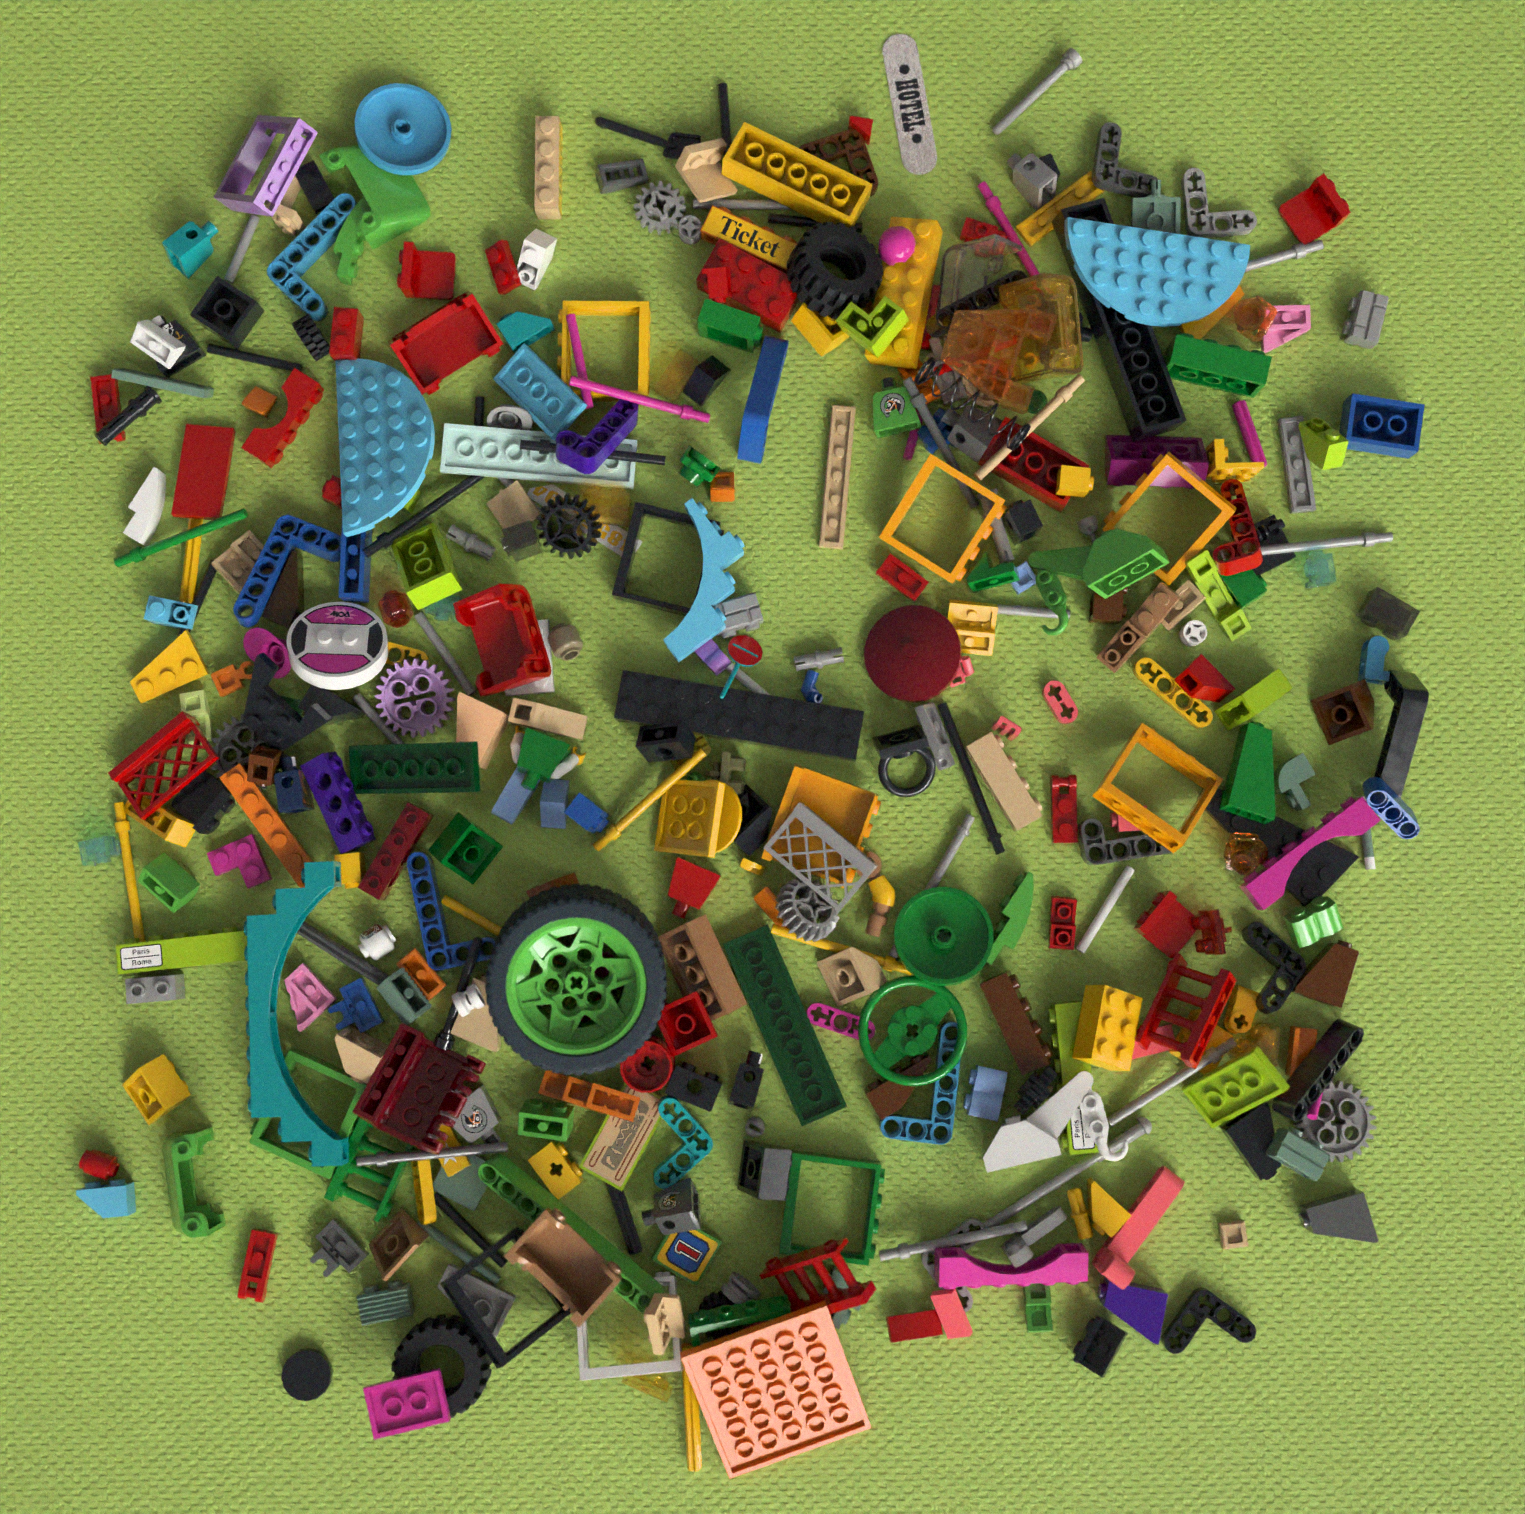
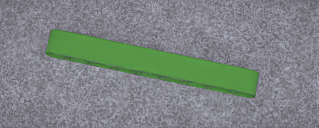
[478,1153,664,1313]

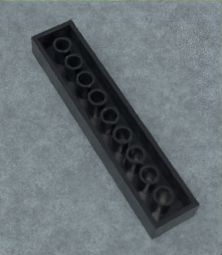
[1052,198,1187,442]
[614,670,864,762]

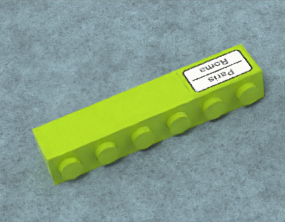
[115,927,247,975]
[1048,1001,1099,1155]

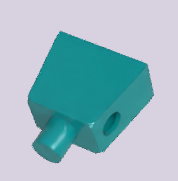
[162,221,218,279]

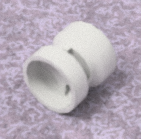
[452,984,485,1017]

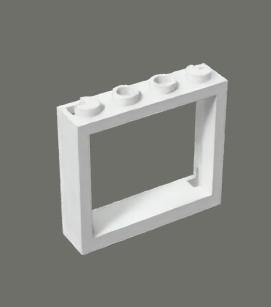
[577,1272,683,1380]

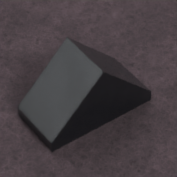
[683,355,731,407]

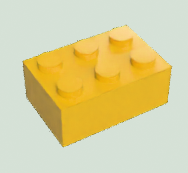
[1072,985,1143,1071]

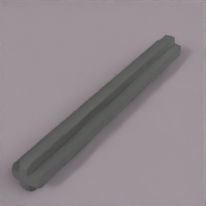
[297,921,389,986]

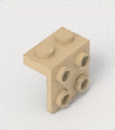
[266,176,306,237]

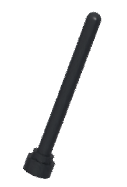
[433,937,483,1050]

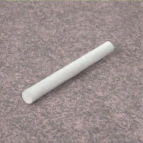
[1076,865,1135,953]

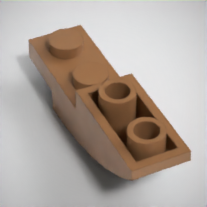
[1096,582,1181,673]

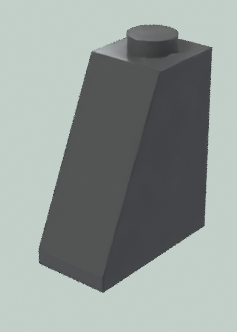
[1299,1189,1379,1243]

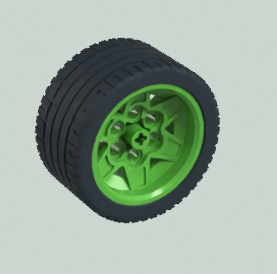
[485,883,667,1075]

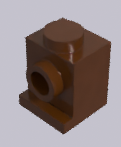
[247,745,282,786]

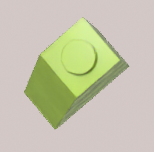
[1214,668,1293,731]

